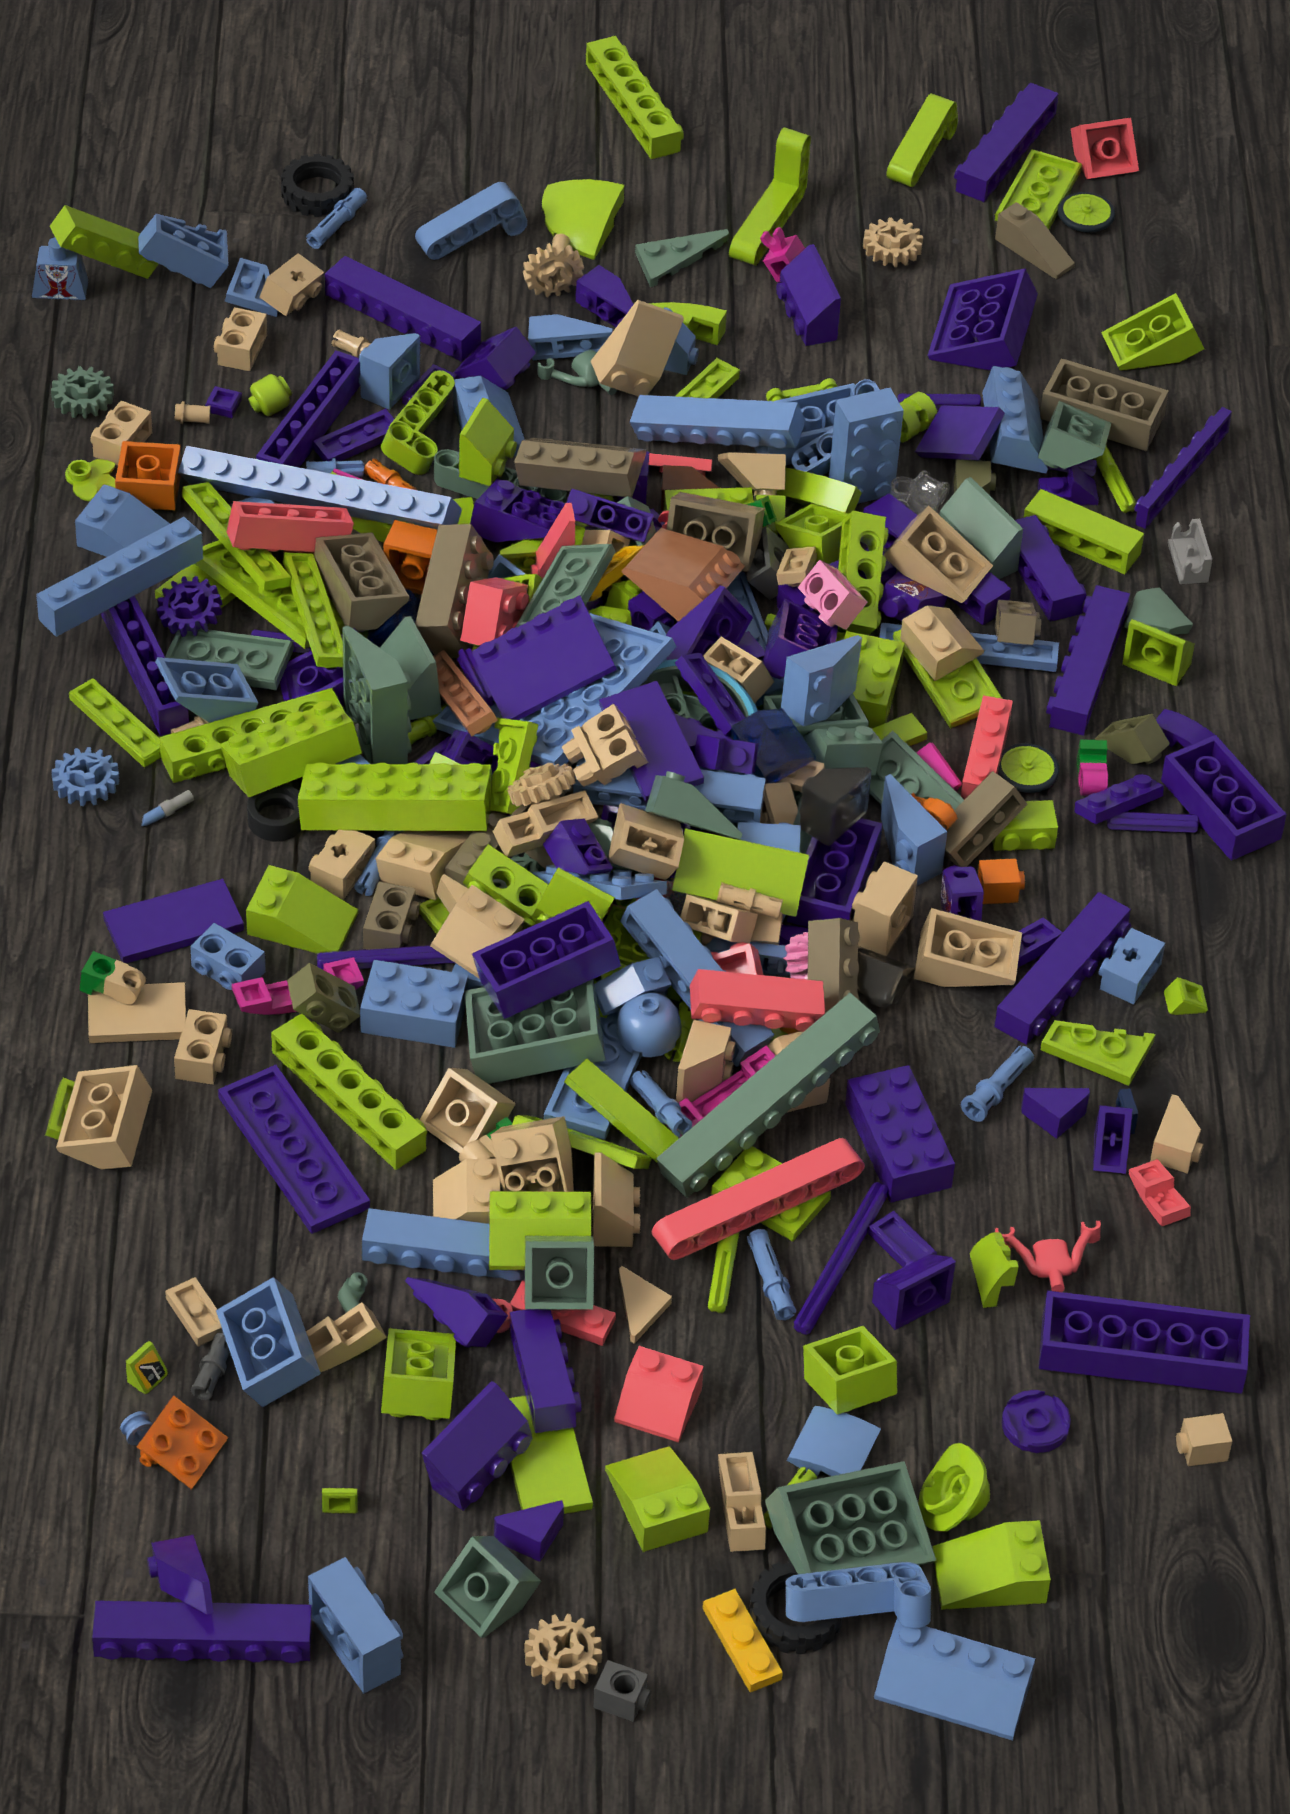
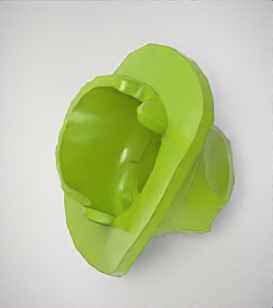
[918,1443,990,1531]

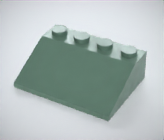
[343,625,412,764]
[465,979,606,1084]
[765,1461,936,1574]

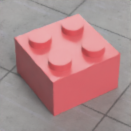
[460,577,529,646]

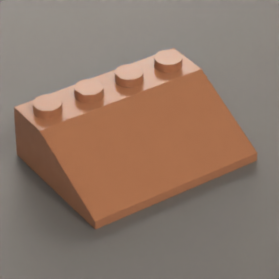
[621,528,745,622]

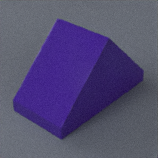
[1021,1088,1090,1139]
[1093,1105,1133,1174]
[494,1500,564,1562]

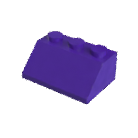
[776,244,841,346]
[421,1381,533,1511]

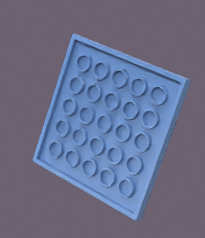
[433,613,677,766]

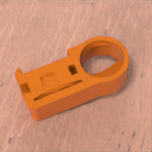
[911,793,958,830]

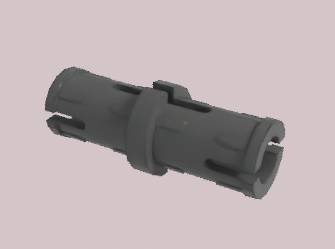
[191,1333,230,1400]

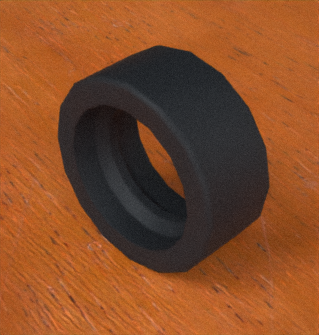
[247,784,302,842]

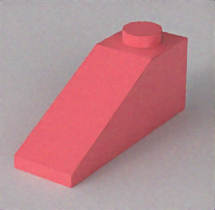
[531,503,575,578]

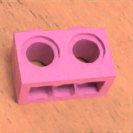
[798,560,868,630]

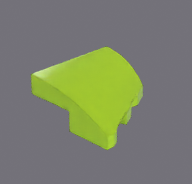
[970,1232,1019,1308]

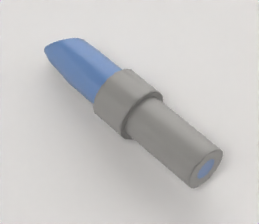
[142,790,194,827]

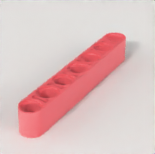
[652,1138,865,1260]

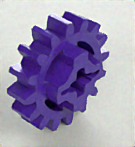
[156,576,223,637]

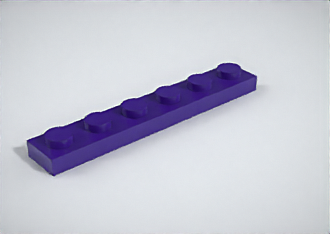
[1135,407,1232,529]

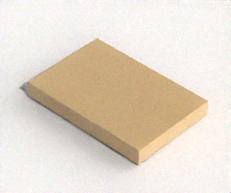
[88,982,186,1043]

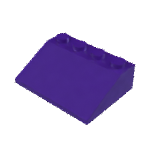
[927,268,1038,370]
[472,595,617,720]

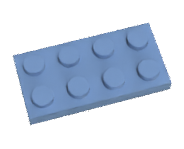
[533,865,667,900]

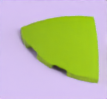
[542,179,624,260]

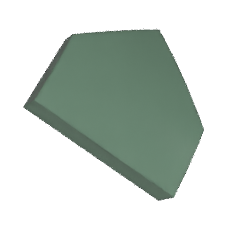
[1124,587,1193,635]

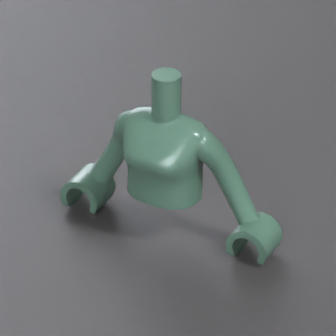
[537,350,617,395]

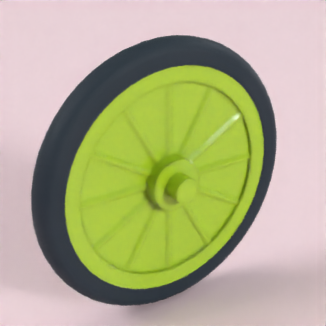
[1058,192,1115,232]
[998,743,1060,793]

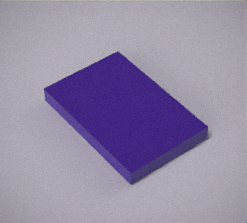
[915,405,1005,460]

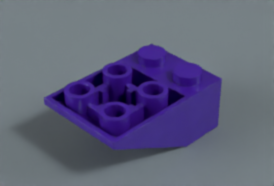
[470,479,565,542]

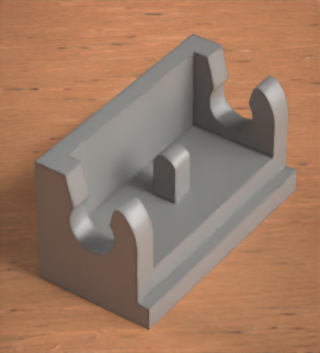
[1168,518,1212,584]

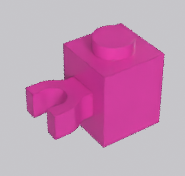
[760,227,805,282]

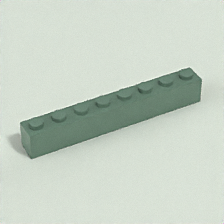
[656,993,880,1198]

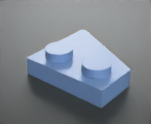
[225,258,278,317]

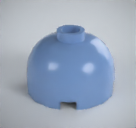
[617,992,681,1057]

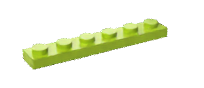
[182,482,291,592]
[283,552,343,668]

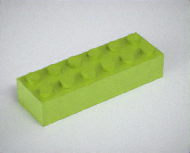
[297,762,492,831]

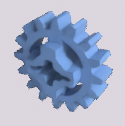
[52,747,119,806]

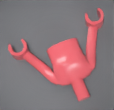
[995,1221,1101,1292]

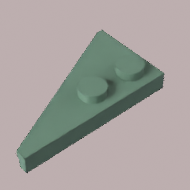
[635,229,729,287]

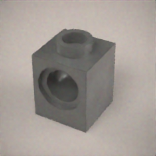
[593,1660,652,1722]

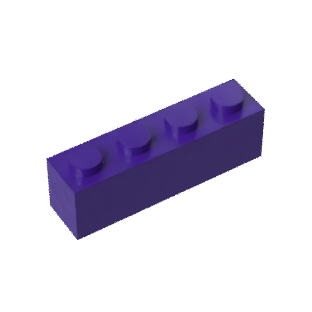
[1015,515,1086,622]
[510,1309,581,1433]

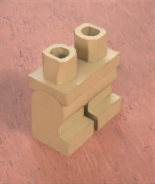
[562,704,648,787]

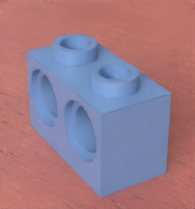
[190,923,266,990]

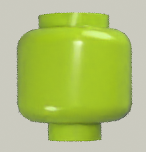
[248,374,292,417]

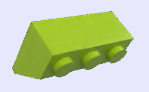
[489,1191,591,1270]

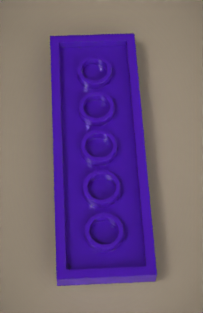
[218,1065,370,1234]

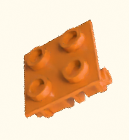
[136,1396,228,1489]

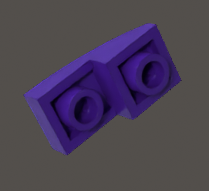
[1156,709,1219,748]

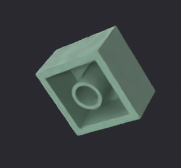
[524,1236,594,1310]

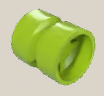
[900,392,937,442]

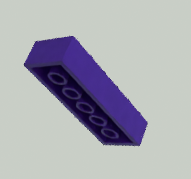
[1038,1290,1250,1394]

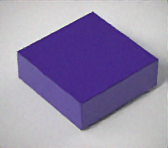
[205,386,242,418]

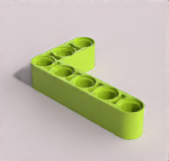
[729,127,811,266]

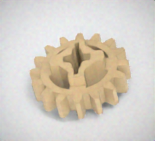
[863,218,923,267]
[523,242,584,297]
[507,763,576,806]
[524,1614,602,1689]

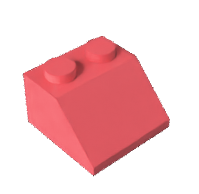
[1071,118,1139,179]
[614,1346,704,1443]

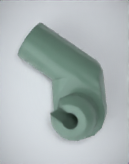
[338,1272,368,1313]

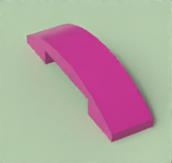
[232,957,364,1015]
[666,1046,775,1138]

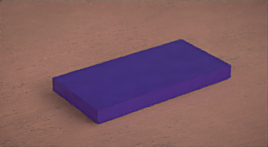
[599,681,704,803]
[103,879,244,963]

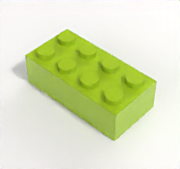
[220,700,362,798]

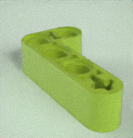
[886,93,958,187]
[381,370,455,475]

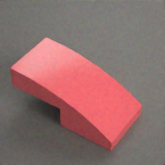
[1129,1159,1191,1226]

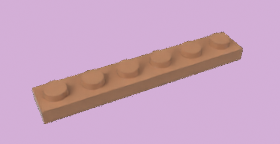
[433,650,498,736]

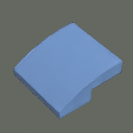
[786,1406,881,1476]

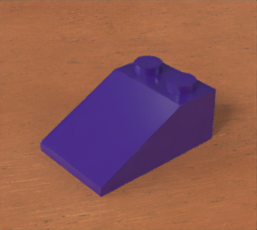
[666,585,753,660]
[280,628,359,706]

